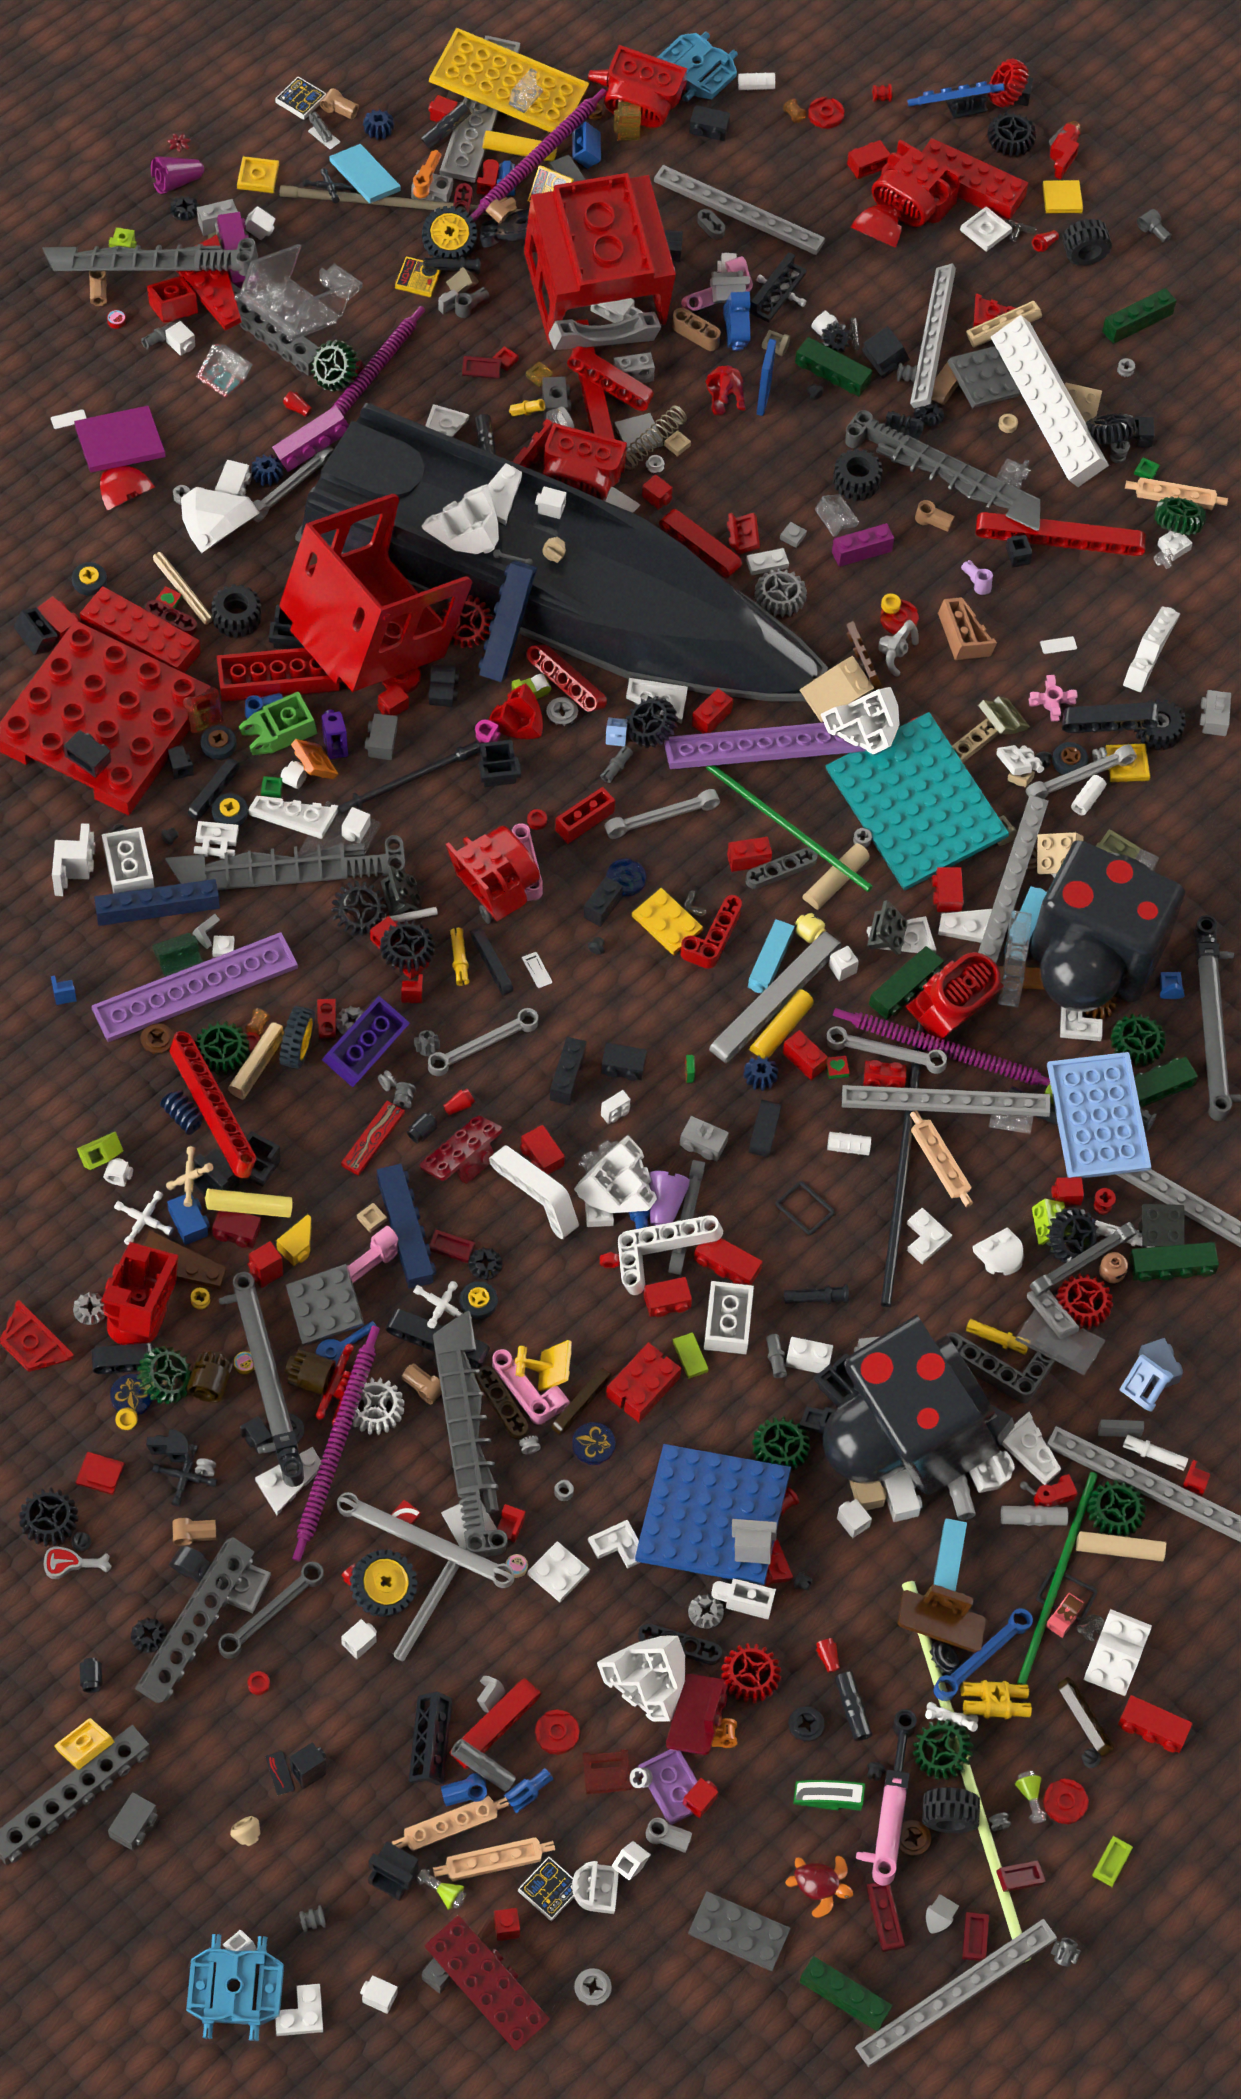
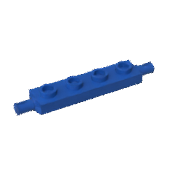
[908,81,1005,107]

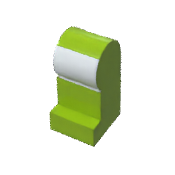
[512,674,551,699]

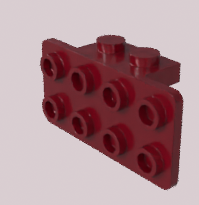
[419,1116,503,1184]
[666,1674,729,1755]

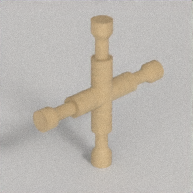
[166,1146,213,1207]

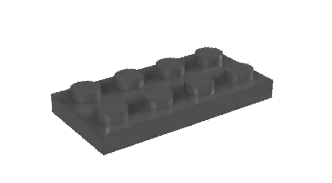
[688,1891,790,1971]

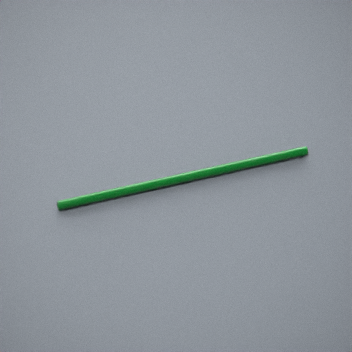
[706,765,873,892]
[1017,1472,1098,1685]

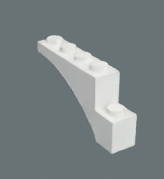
[1123,606,1180,693]

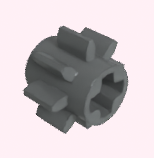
[414,1030,440,1056]
[1051,1938,1081,1967]

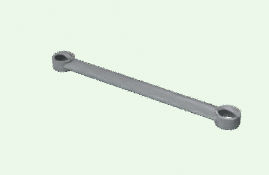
[337,1492,515,1588]

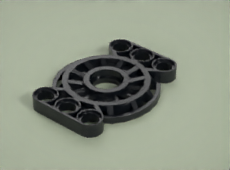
[480,208,529,247]

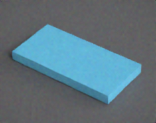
[330,144,401,203]

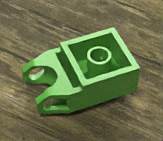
[239,691,317,755]

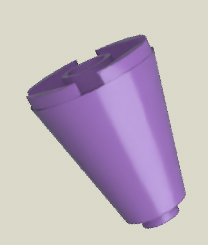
[649,1171,690,1226]

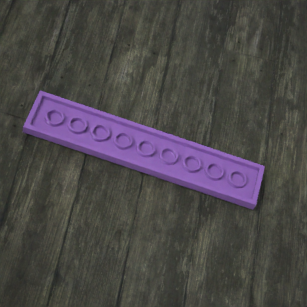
[664,723,866,769]
[92,932,298,1042]

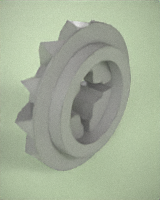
[546,697,578,726]
[336,1005,365,1035]
[73,1292,106,1325]
[688,1594,724,1629]
[574,1968,611,2006]

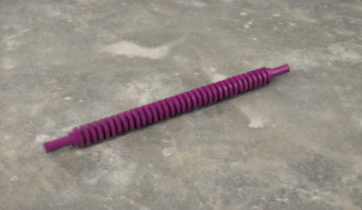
[469,88,607,223]
[331,306,425,416]
[833,1008,1050,1086]
[292,1326,380,1562]

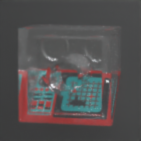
[197,344,253,397]

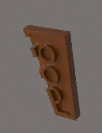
[145,1230,226,1289]

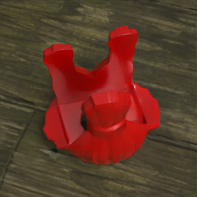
[705,365,746,416]

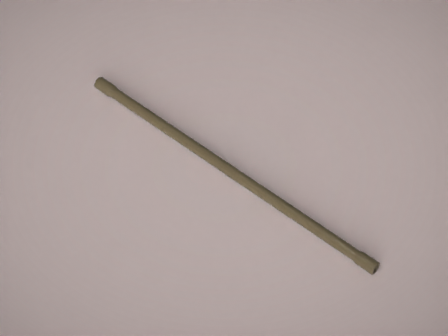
[280,185,523,216]

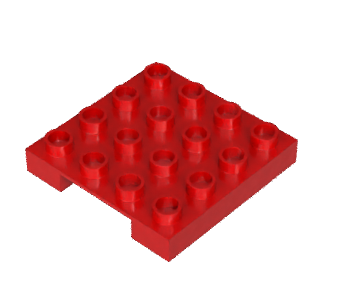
[0,620,212,816]

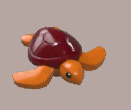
[785,1856,853,1918]

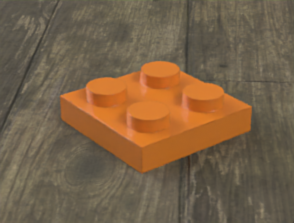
[291,739,339,780]

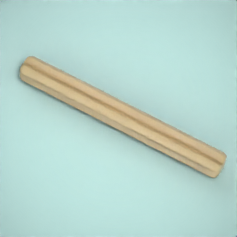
[153,552,213,625]

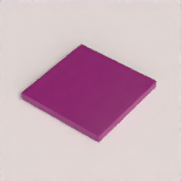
[74,406,165,473]

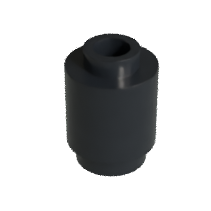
[407,1113,437,1144]
[79,1658,103,1693]

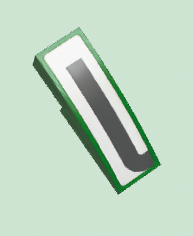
[793,1780,865,1811]

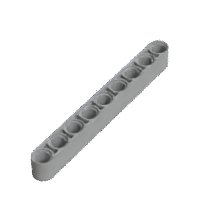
[709,931,842,1063]

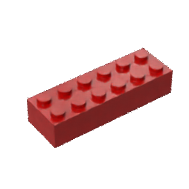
[922,138,1028,221]
[80,586,201,673]
[217,648,339,702]

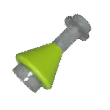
[1015,1771,1047,1824]
[416,1869,467,1909]

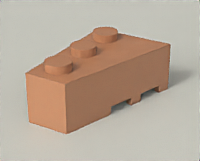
[938,597,997,660]

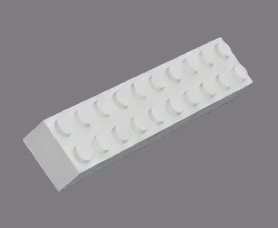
[991,315,1109,487]

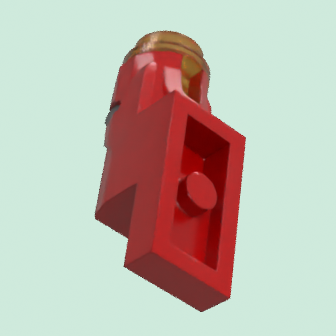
[1049,121,1082,180]

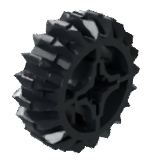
[987,112,1037,158]
[1086,413,1137,444]
[626,695,678,748]
[331,881,386,936]
[380,920,435,974]
[1045,1207,1100,1263]
[19,1488,79,1547]

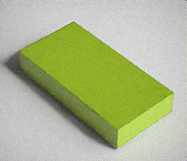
[673,1332,708,1379]
[1092,1836,1133,1887]

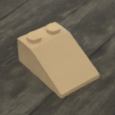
[800,656,874,723]

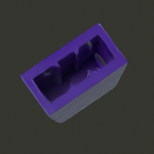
[321,710,348,759]

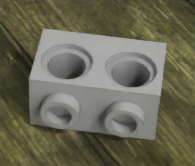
[411,170,453,202]
[613,352,655,383]

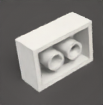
[102,827,154,893]
[704,1281,754,1354]

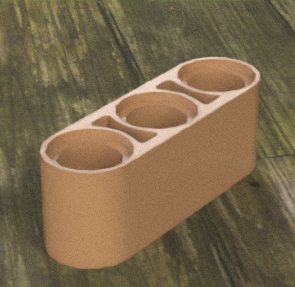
[672,308,721,351]
[931,362,959,405]

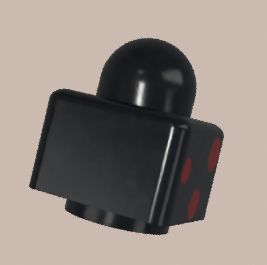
[1030,841,1185,1012]
[823,1314,1000,1494]

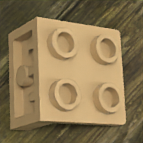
[1065,383,1102,423]
[1037,833,1083,874]

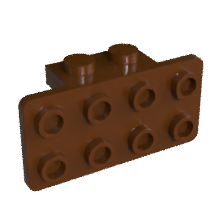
[898,1584,985,1653]

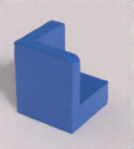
[51,976,76,1005]

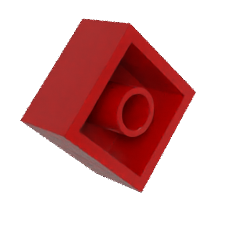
[147,275,198,323]

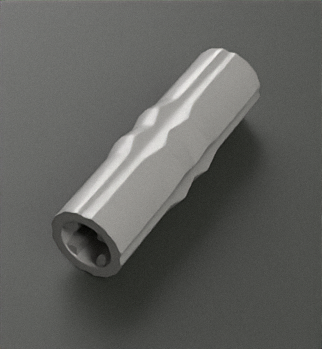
[948,1474,976,1520]
[1001,1505,1068,1526]

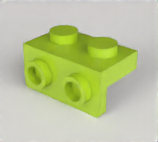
[1032,1199,1071,1245]

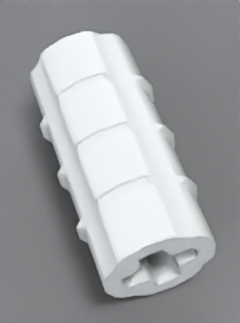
[738,72,775,91]
[1071,775,1107,816]
[827,1132,871,1155]

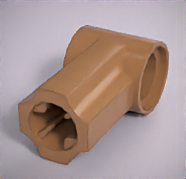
[320,88,359,119]
[486,197,517,224]
[89,271,107,306]
[915,500,955,532]
[402,1363,442,1405]
[172,1518,216,1546]

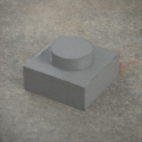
[439,289,458,314]
[780,522,807,548]

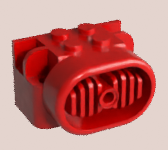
[604,45,687,128]
[872,140,961,227]
[543,423,627,501]
[446,826,540,921]
[906,952,1005,1042]
[101,1242,179,1345]

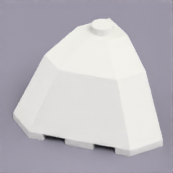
[422,484,499,554]
[181,487,260,553]
[821,687,900,754]
[574,1135,657,1213]
[597,1636,685,1721]

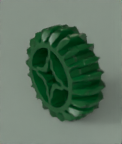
[310,340,360,392]
[1154,496,1206,535]
[1110,1013,1166,1067]
[195,1021,250,1075]
[136,1346,192,1404]
[752,1416,811,1471]
[1087,1480,1146,1537]
[913,1719,974,1780]

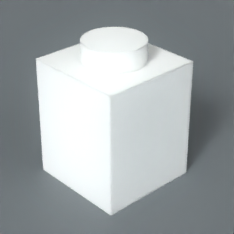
[245,206,275,240]
[166,321,195,356]
[535,487,566,519]
[342,807,370,843]
[829,946,859,982]
[837,1499,872,1538]
[342,1619,377,1659]
[611,1841,651,1880]
[360,1975,398,2014]

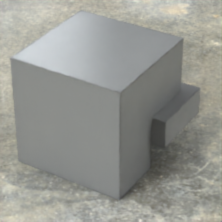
[710,271,750,303]
[732,1519,777,1564]

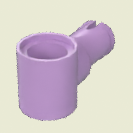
[961,560,993,595]

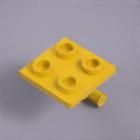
[515,1340,572,1392]

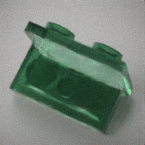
[152,933,203,977]

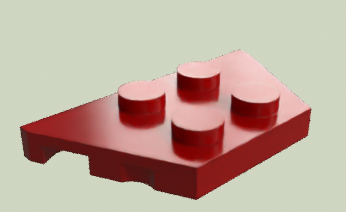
[0,1300,74,1372]

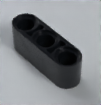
[748,1099,782,1158]
[92,1343,155,1374]

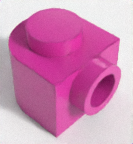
[475,720,500,743]

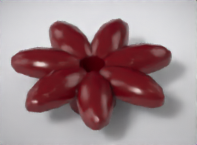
[167,133,191,152]

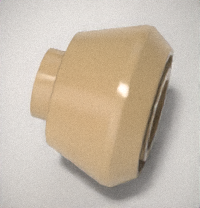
[230,1816,260,1846]

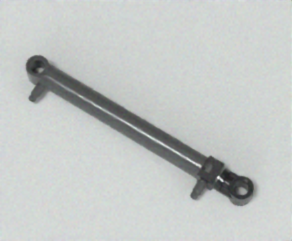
[1194,915,1241,1121]
[219,1272,304,1487]

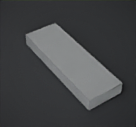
[1027,1290,1079,1339]

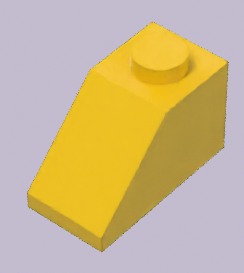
[276,1215,311,1266]

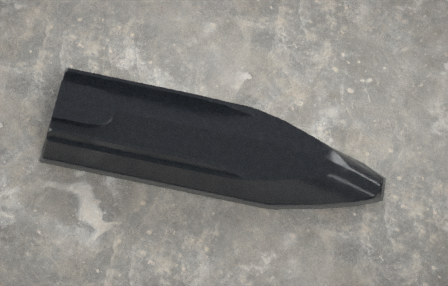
[295,403,828,701]

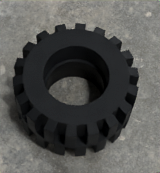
[1062,219,1112,266]
[833,449,882,501]
[212,584,261,638]
[922,1787,980,1833]

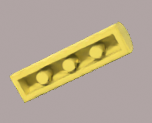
[205,1189,292,1218]

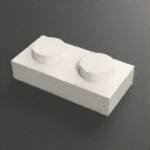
[746,548,789,575]

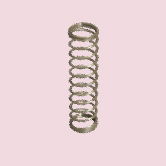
[625,406,687,470]

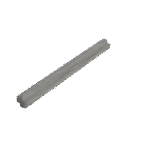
[394,1560,460,1661]

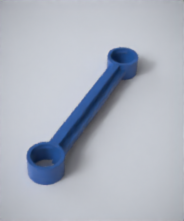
[933,1609,1033,1701]

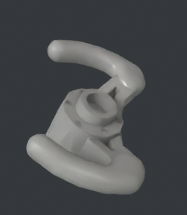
[879,620,919,677]

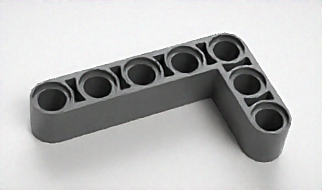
[946,1332,1057,1403]

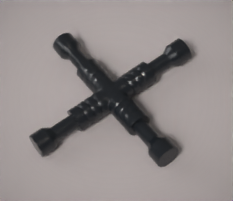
[303,168,357,203]
[153,1444,218,1507]

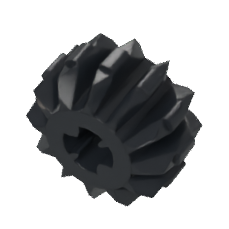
[819,322,852,353]

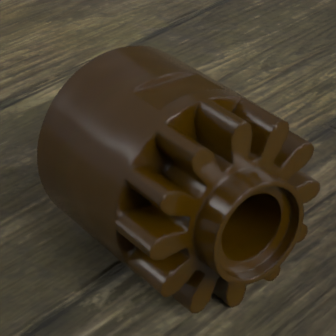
[285,1349,336,1396]
[186,1351,233,1403]

